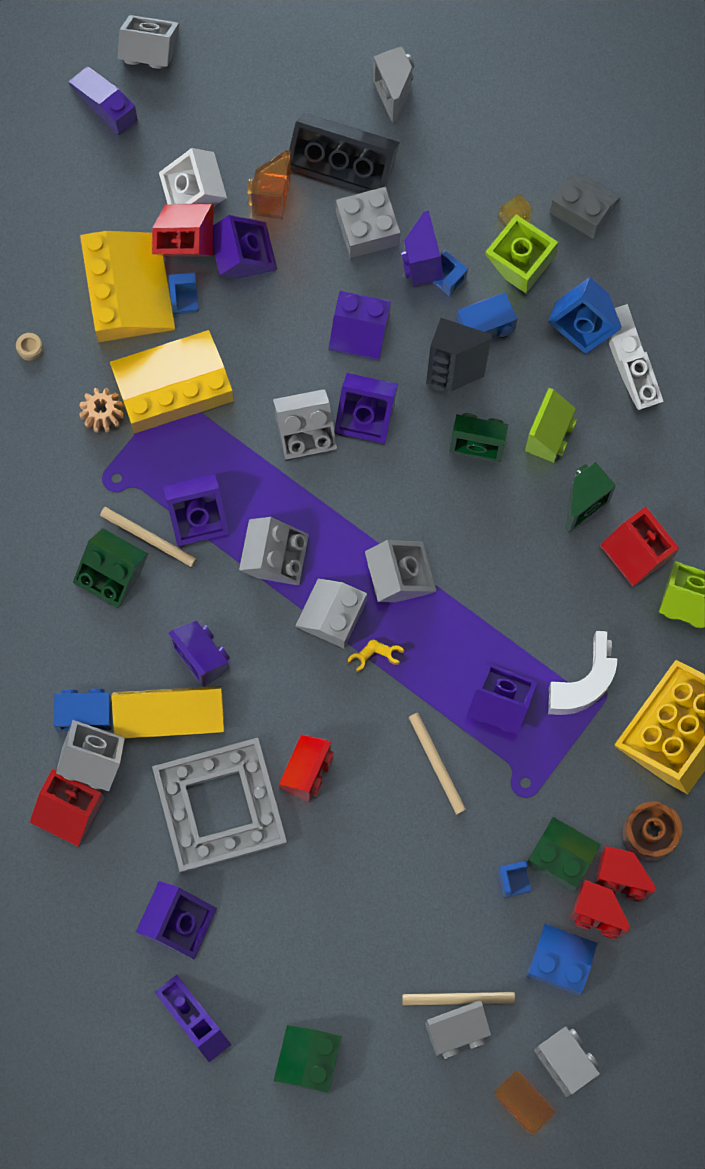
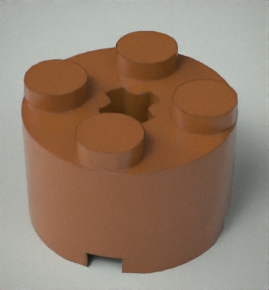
[623,801,682,861]

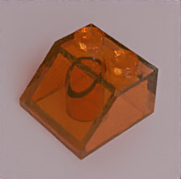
[247,150,292,220]

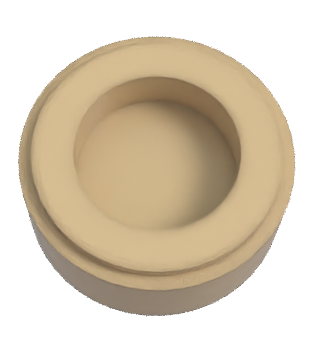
[16,333,43,361]

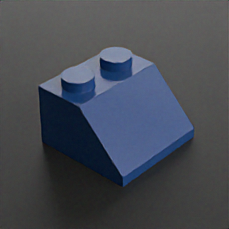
[548,277,622,354]
[526,924,597,996]

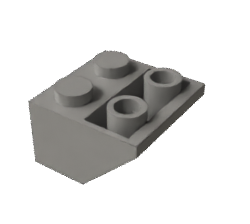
[273,389,337,460]
[239,517,309,585]

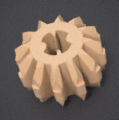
[79,388,124,433]

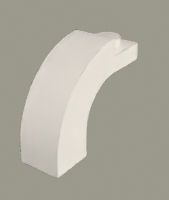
[548,631,617,715]

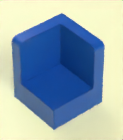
[433,250,468,296]
[169,273,199,314]
[497,861,531,898]

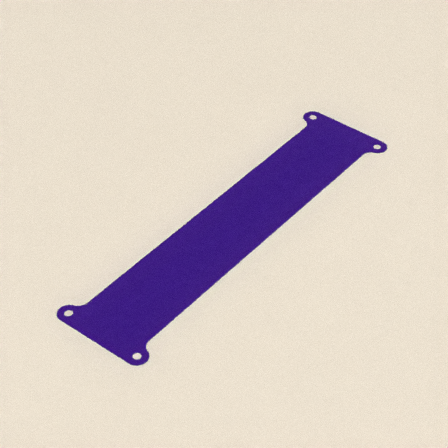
[102,412,608,798]

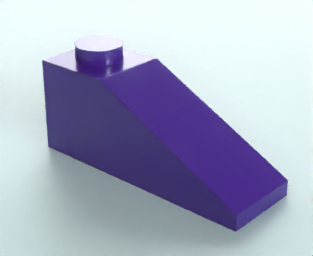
[69,66,138,135]
[155,975,231,1062]

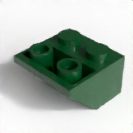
[73,528,149,608]

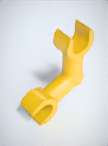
[348,640,404,672]

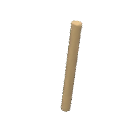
[100,507,197,567]
[409,713,466,815]
[402,992,515,1006]

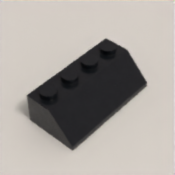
[285,112,400,193]
[426,318,492,392]

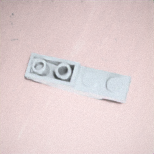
[608,304,664,410]

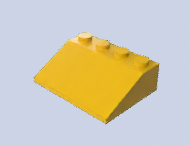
[80,231,175,343]
[110,330,234,434]
[615,660,705,794]

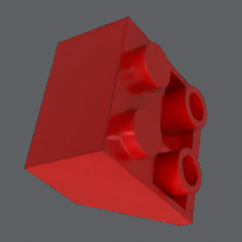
[152,204,214,257]
[600,506,679,587]
[279,735,334,802]
[30,768,105,847]
[594,846,655,902]
[569,880,630,940]

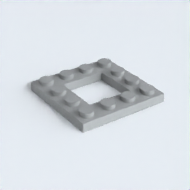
[152,738,287,874]

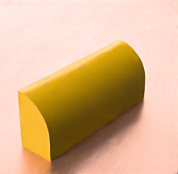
[111,686,224,738]

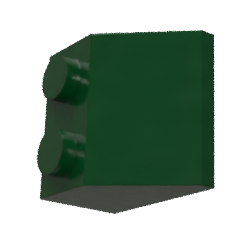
[449,413,509,462]
[566,461,616,533]
[527,817,601,892]
[274,1025,342,1095]

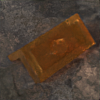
[492,1071,555,1136]

